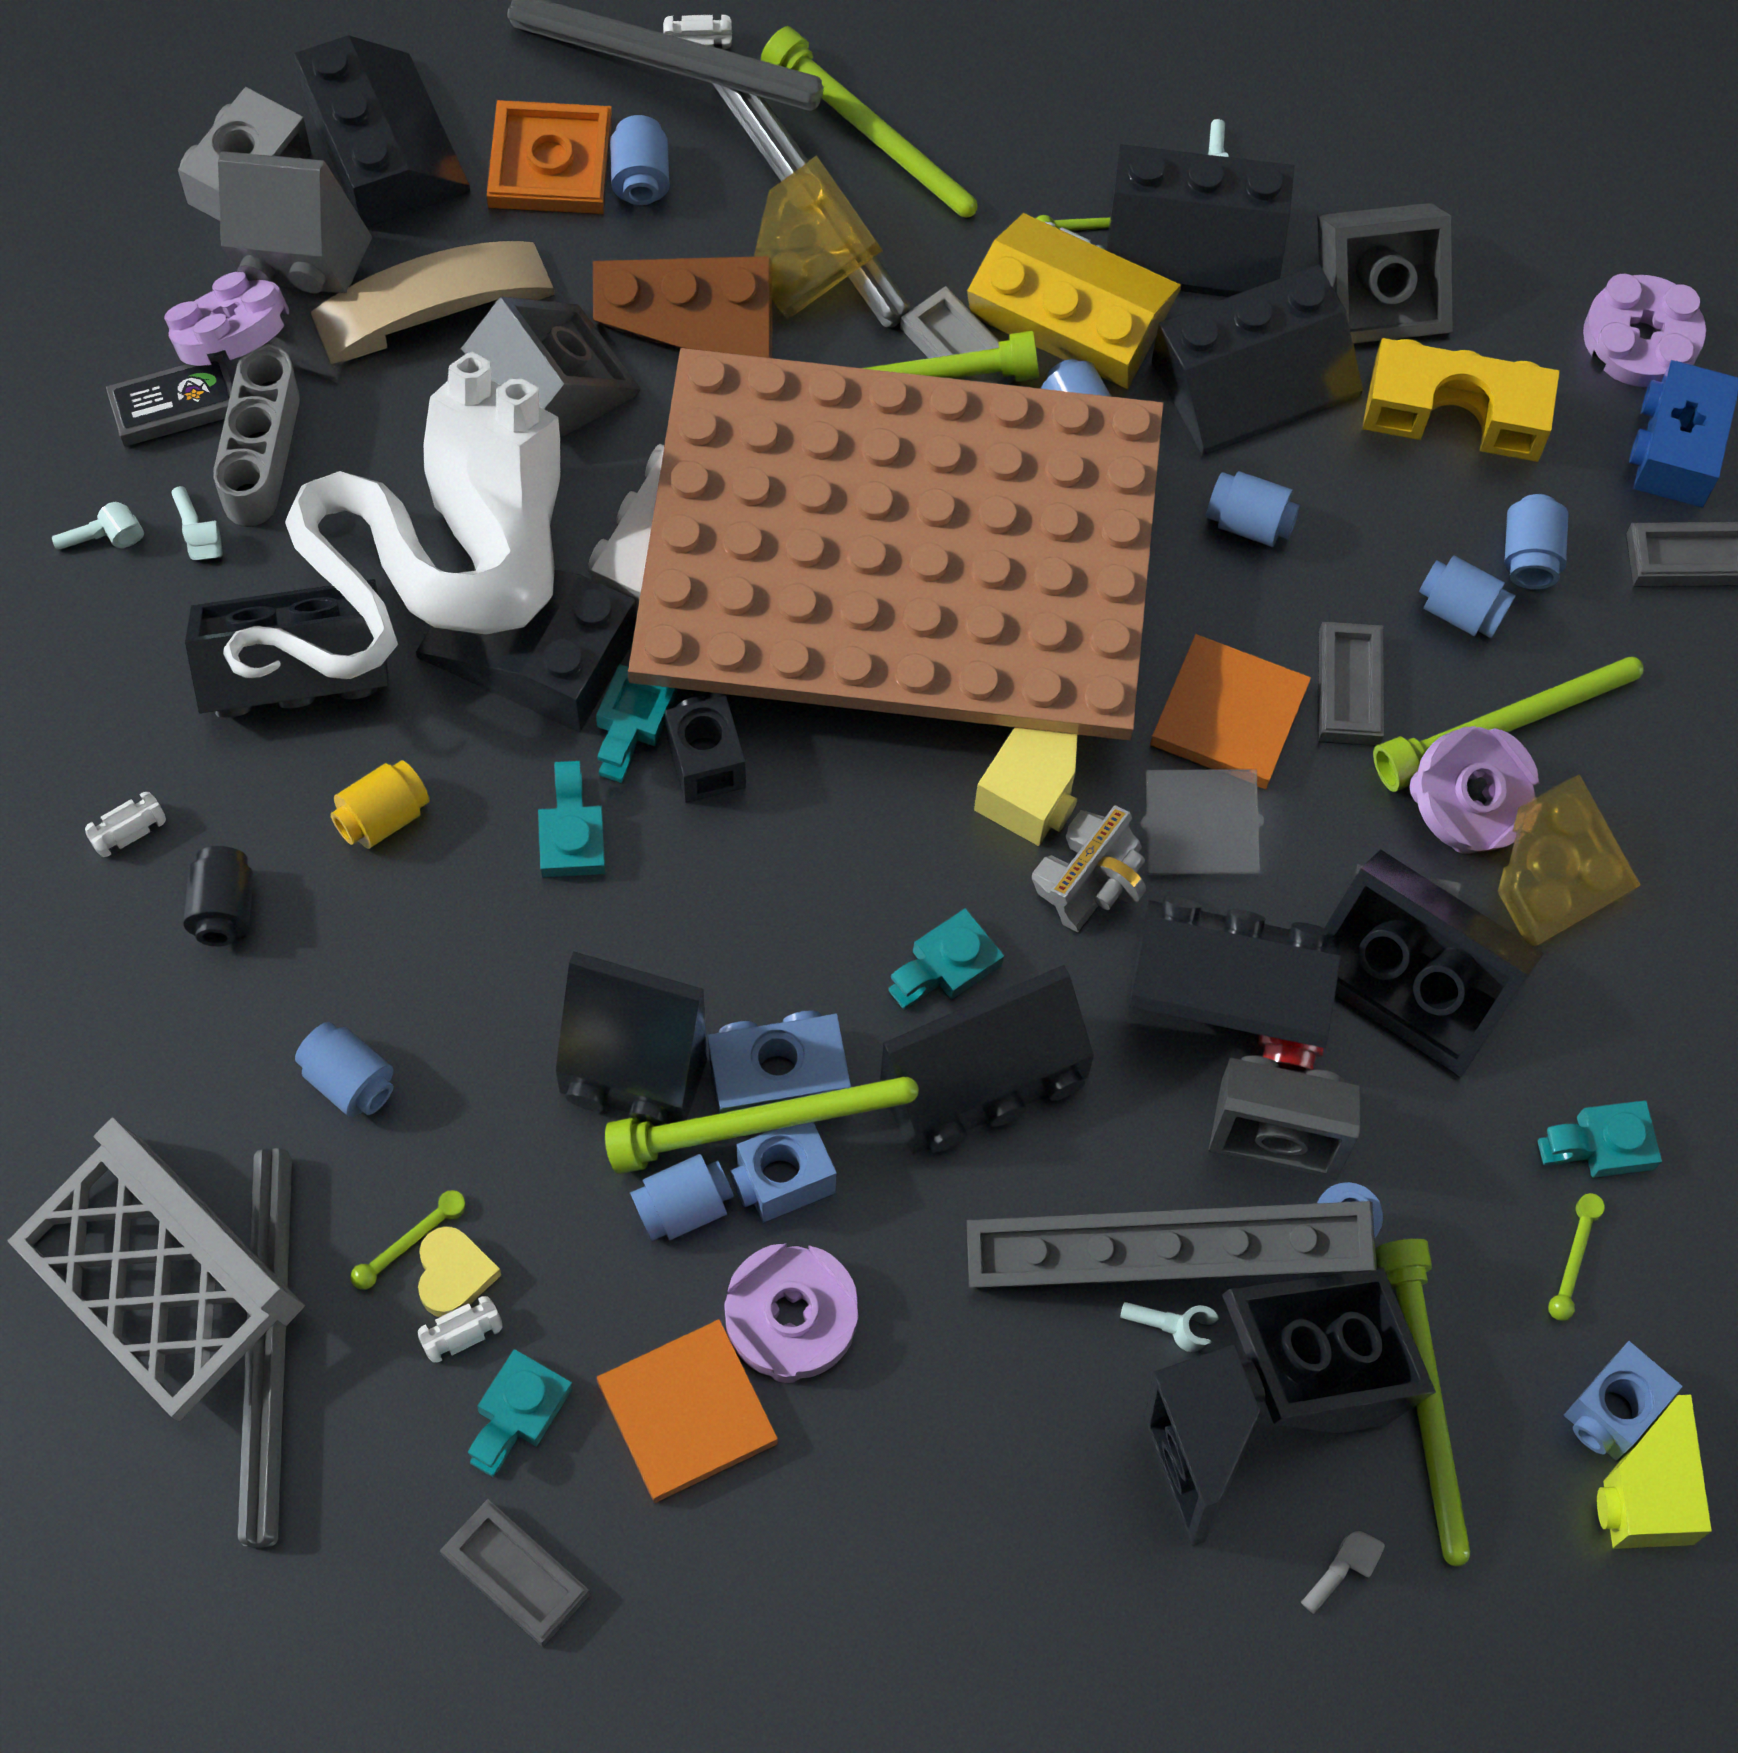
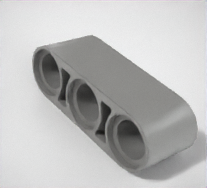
[214,344,300,526]

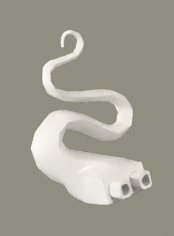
[223,352,560,679]

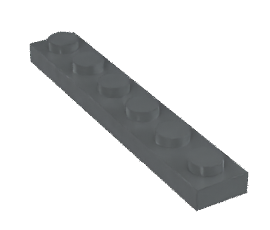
[967,1201,1377,1289]

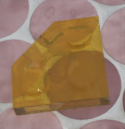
[754,156,883,320]
[1498,775,1641,946]

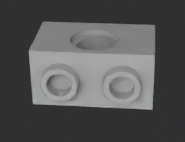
[178,87,311,221]

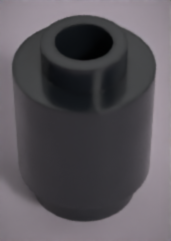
[183,846,253,947]

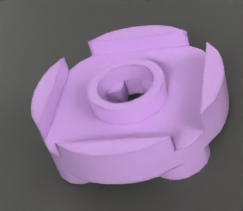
[164,272,289,366]
[1583,274,1706,387]
[1410,726,1539,854]
[724,1243,858,1383]

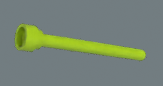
[761,26,978,218]
[862,330,1039,382]
[1373,657,1644,792]
[605,1077,919,1174]
[1375,1239,1470,1566]

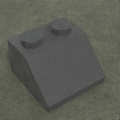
[218,151,372,293]
[1317,203,1453,343]
[461,296,641,437]
[1208,1056,1360,1180]

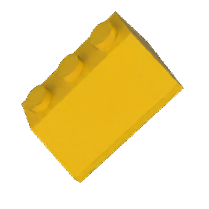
[967,213,1181,389]

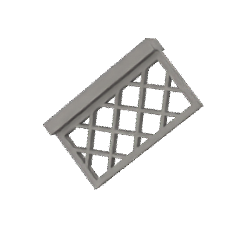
[8,1117,305,1422]

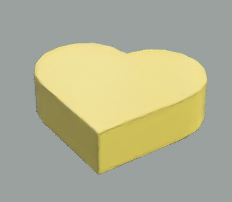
[418,1226,501,1317]

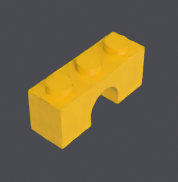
[1362,338,1560,462]

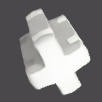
[663,15,732,49]
[85,792,166,857]
[418,1296,503,1362]

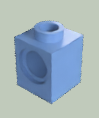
[730,1122,837,1223]
[1564,1341,1683,1461]

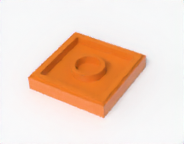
[487,100,612,214]
[1150,634,1311,789]
[596,1319,778,1504]

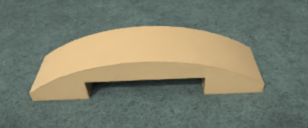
[311,241,554,366]

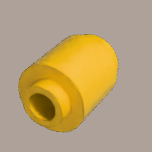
[331,760,430,849]

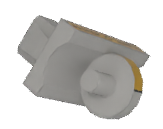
[1032,805,1146,932]

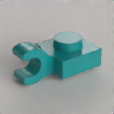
[596,664,678,783]
[538,761,606,878]
[888,908,1004,1010]
[1537,1100,1662,1178]
[468,1349,573,1477]

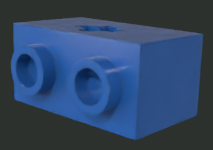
[1629,360,1738,508]

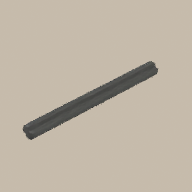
[507,0,824,111]
[713,84,910,328]
[238,1148,292,1548]

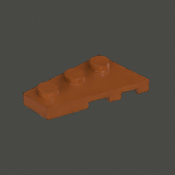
[593,256,772,358]

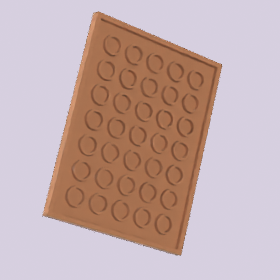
[628,348,1163,741]

